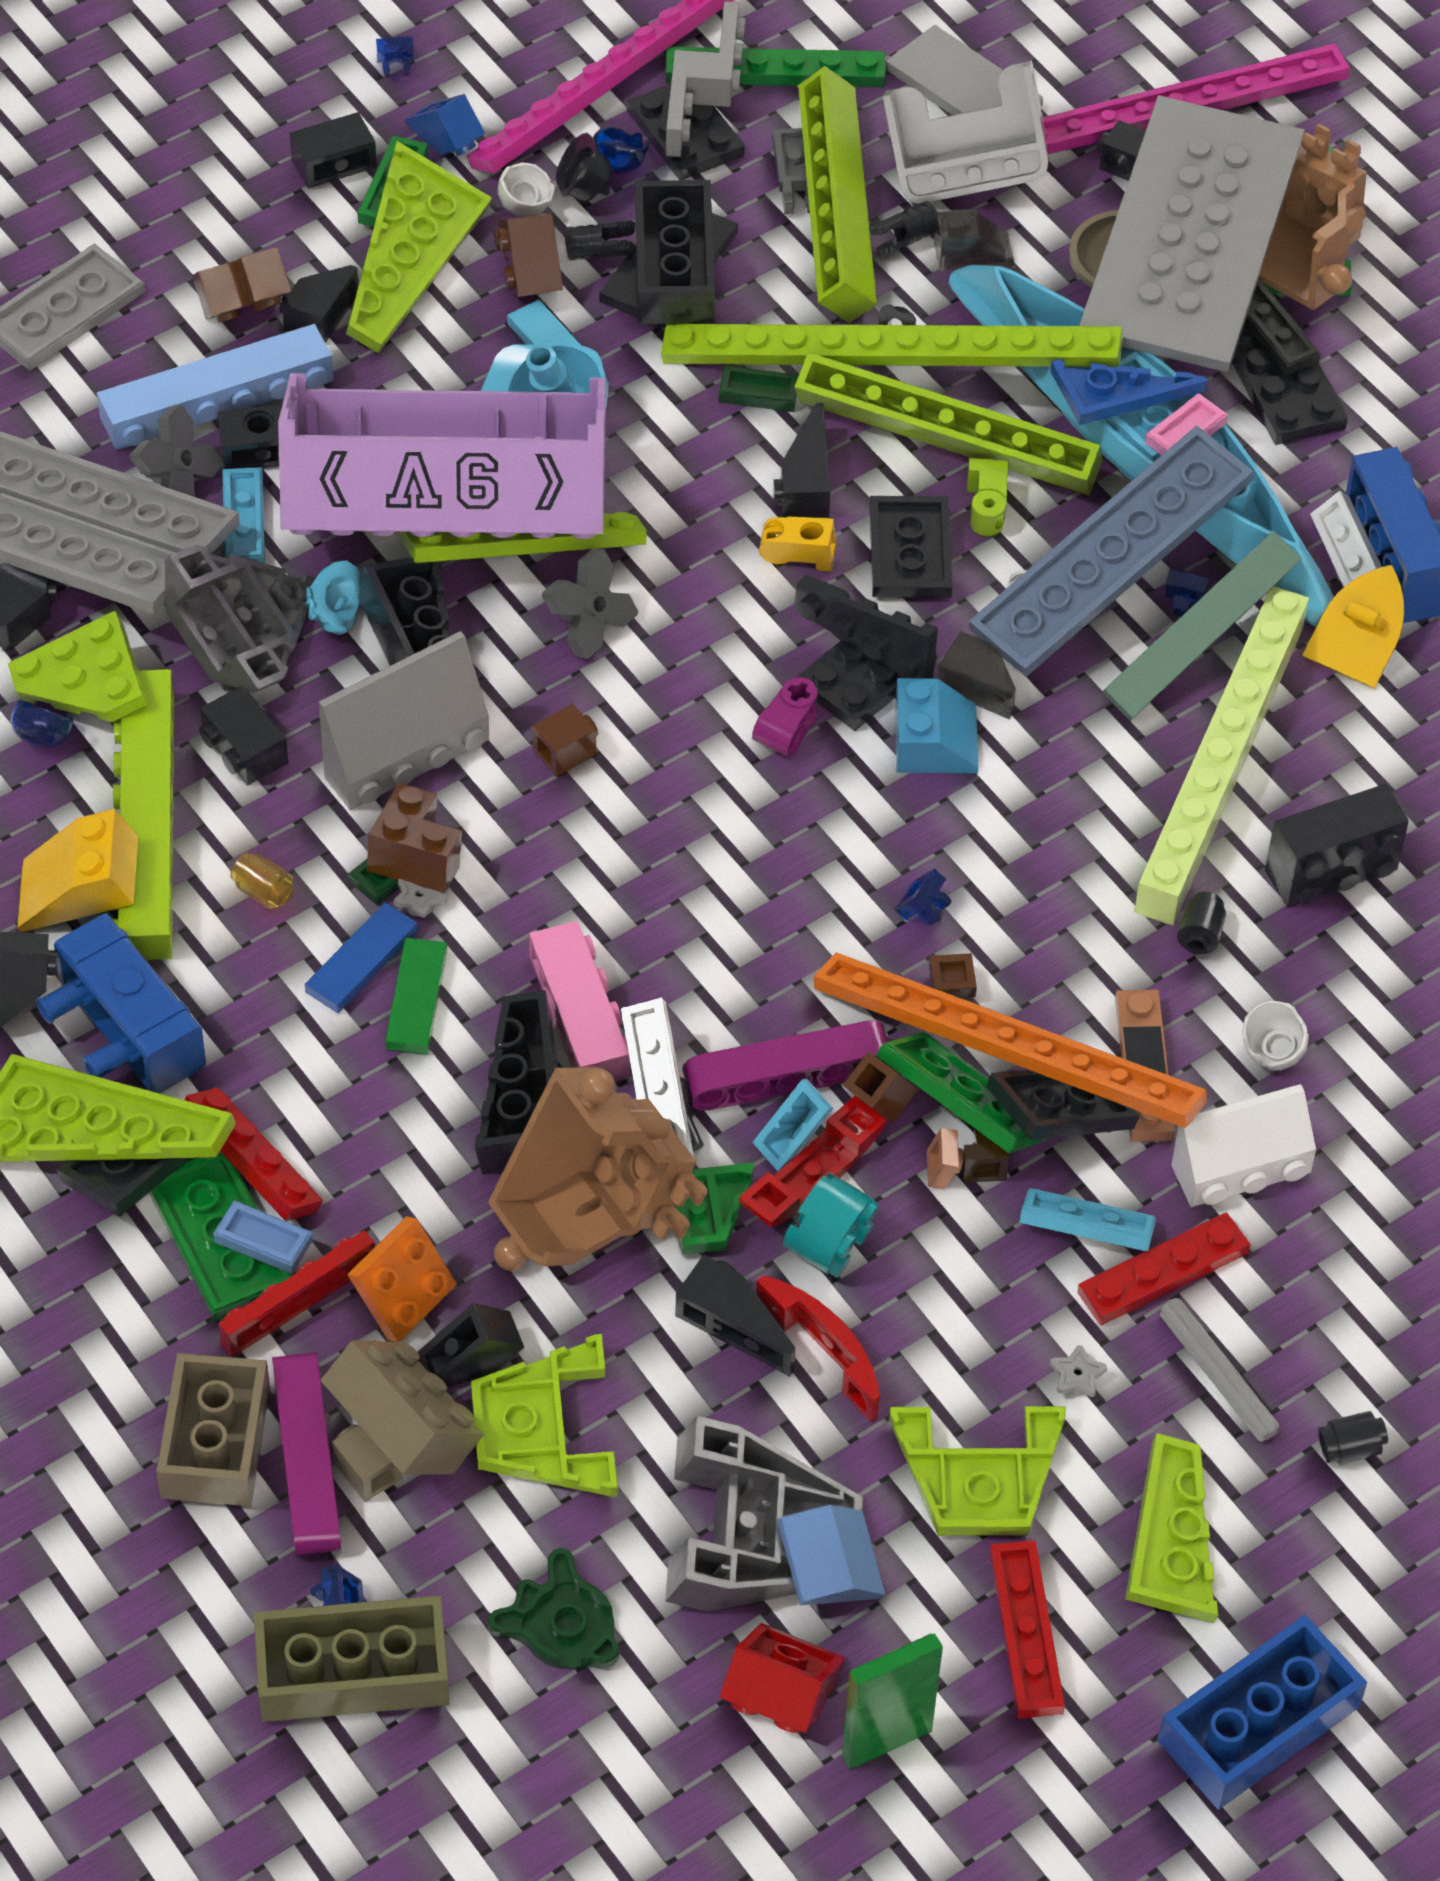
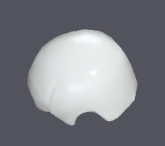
[498,162,555,217]
[1242,1000,1309,1071]

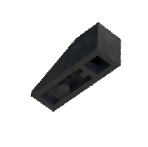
[773,403,831,518]
[675,1254,796,1377]

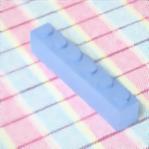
[97,324,333,451]

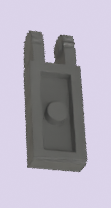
[772,128,810,214]

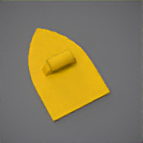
[1302,565,1405,689]

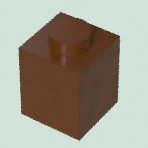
[532,704,598,777]
[842,1051,919,1123]

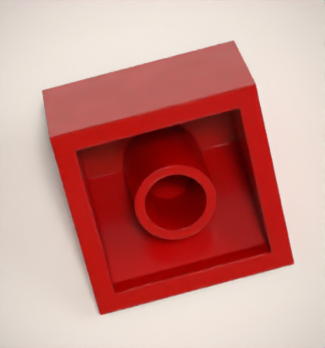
[719,1623,846,1733]

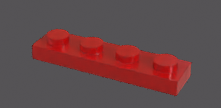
[184,1087,323,1222]
[1077,1212,1251,1326]
[218,1230,375,1357]
[989,1540,1065,1719]

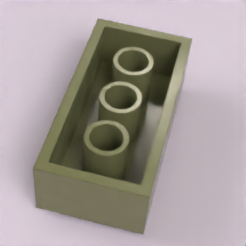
[254,1596,450,1722]

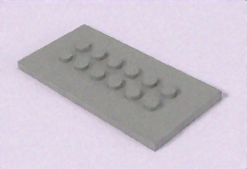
[1079,95,1305,372]
[0,431,240,615]

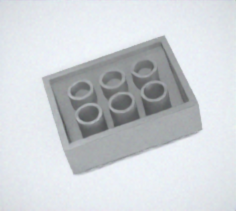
[319,631,489,811]

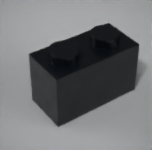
[289,112,377,189]
[199,686,289,786]

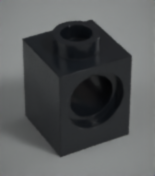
[1097,120,1146,181]

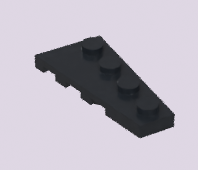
[795,575,938,679]

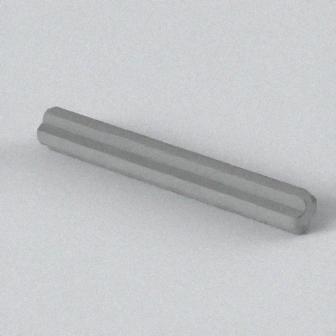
[1160,1298,1279,1442]

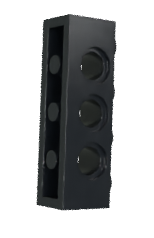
[217,404,283,469]

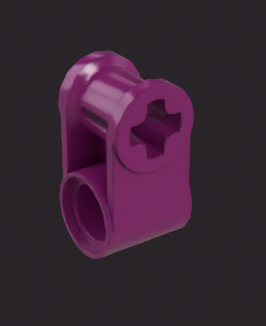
[752,677,817,757]

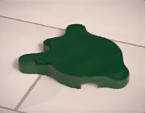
[488,1548,620,1670]

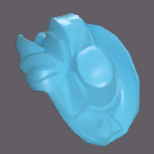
[305,560,361,635]

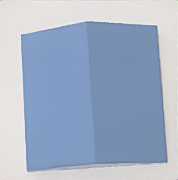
[778,1504,886,1606]

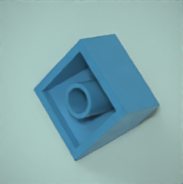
[895,678,978,774]

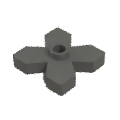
[130,405,223,497]
[542,549,638,659]

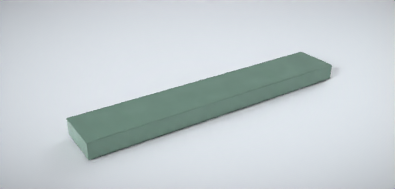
[1102,531,1302,721]

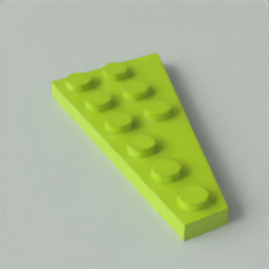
[346,141,492,353]
[396,512,647,563]
[0,1054,236,1162]

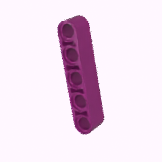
[682,1020,892,1111]
[272,1352,342,1556]

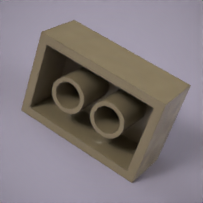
[320,1340,484,1475]
[156,1353,270,1506]

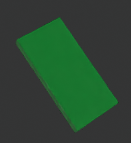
[876,1031,1049,1153]
[149,1151,292,1322]
[842,1633,943,1770]

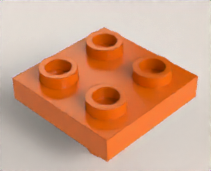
[347,1216,457,1342]

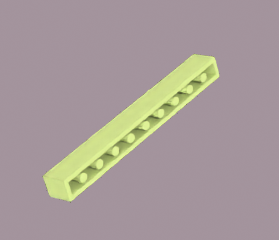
[1134,586,1309,926]

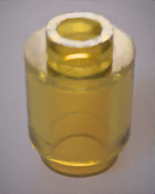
[230,852,294,909]

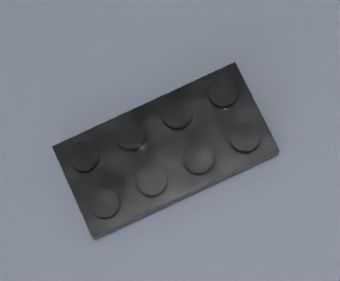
[1232,309,1348,445]

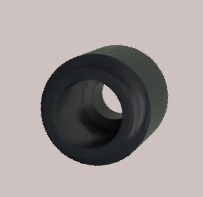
[1177,892,1226,955]
[1318,1411,1388,1465]

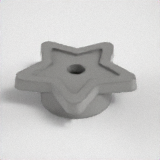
[393,879,447,918]
[1049,1345,1107,1397]

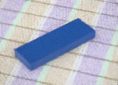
[305,903,418,1013]

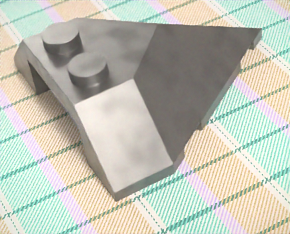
[165,544,316,693]

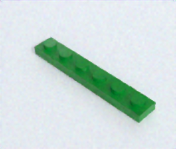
[666,47,885,88]

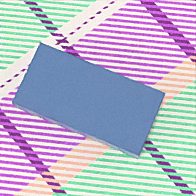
[213,1200,313,1274]

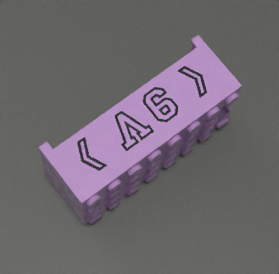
[278,373,606,539]

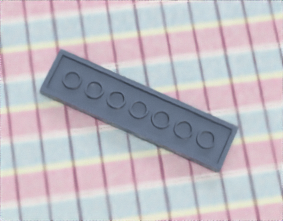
[969,425,1254,677]

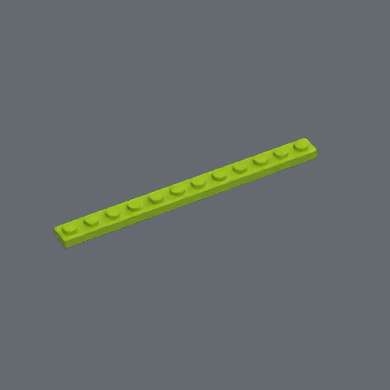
[661,324,1123,367]

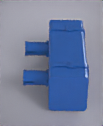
[36,913,206,1094]

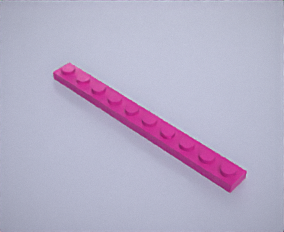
[467,0,734,173]
[1043,44,1350,155]

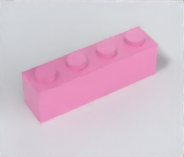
[529,921,630,1082]

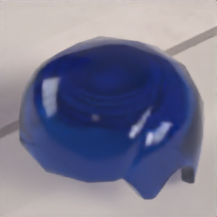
[593,126,650,174]
[10,699,73,748]

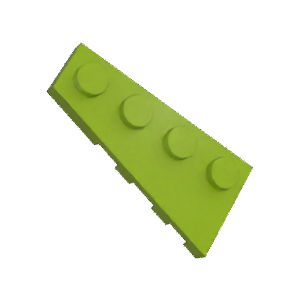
[1125,1433,1218,1623]

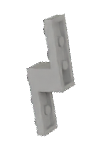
[666,1,745,157]

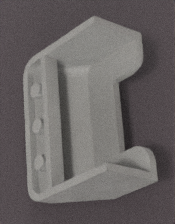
[883,61,1049,204]

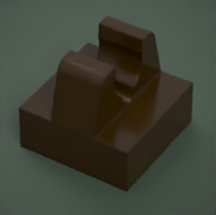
[962,1130,1009,1183]

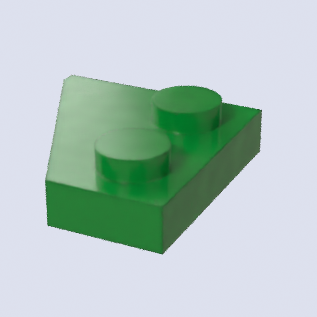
[674,1162,754,1255]

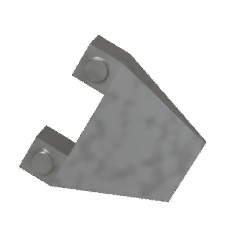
[665,1416,863,1612]

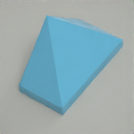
[752,1079,834,1171]

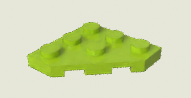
[8,611,149,722]

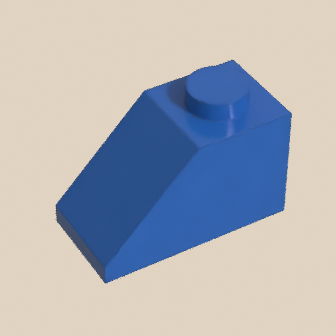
[405,93,485,156]

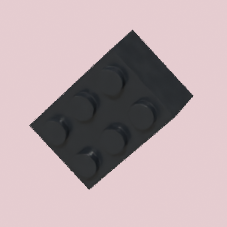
[1265,783,1409,908]

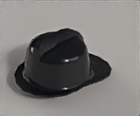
[556,133,612,202]

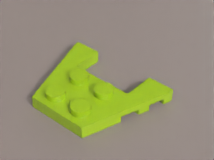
[471,1334,618,1497]
[889,1406,1066,1536]

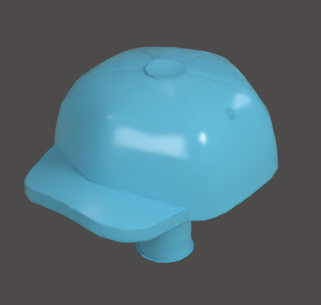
[481,340,609,406]

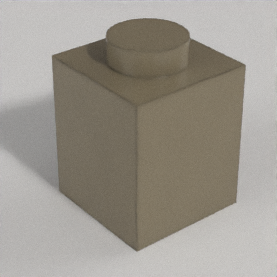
[332,1425,403,1502]

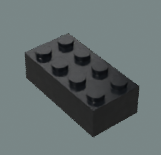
[635,180,715,324]

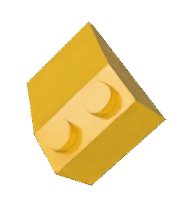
[17,809,138,932]

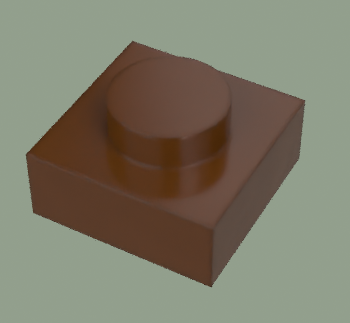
[929,953,977,998]

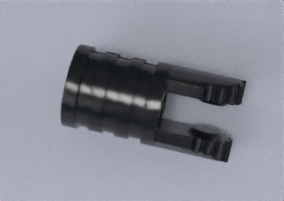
[870,201,941,258]
[565,221,635,261]

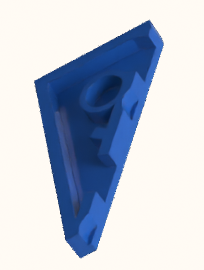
[1050,360,1207,425]

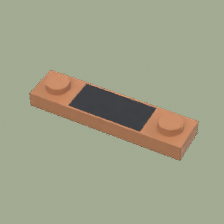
[1115,989,1175,1142]

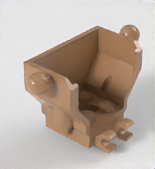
[1259,123,1367,310]
[488,1067,707,1271]

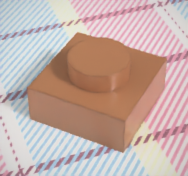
[927,1128,963,1189]

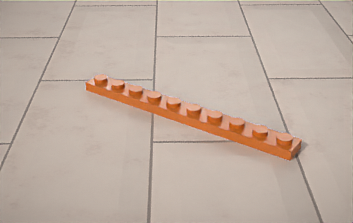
[813,952,1207,1128]

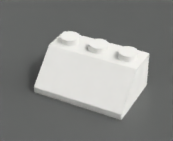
[1171,1084,1316,1207]

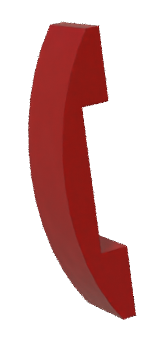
[738,1096,887,1228]
[756,1275,880,1422]

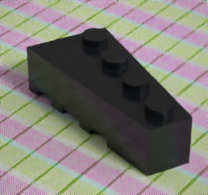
[358,557,450,666]
[474,990,558,1175]

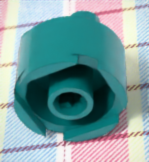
[783,1172,880,1278]

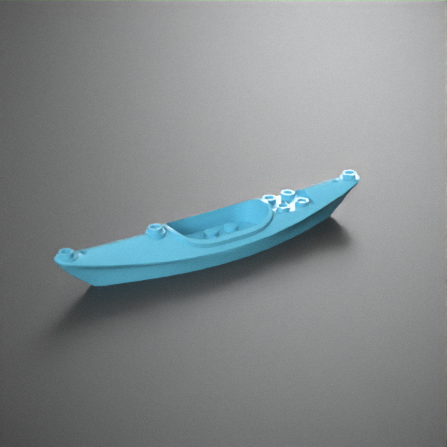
[948,265,1334,627]

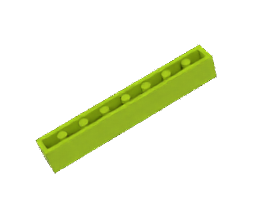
[798,66,877,323]
[795,352,1103,496]
[112,669,174,960]

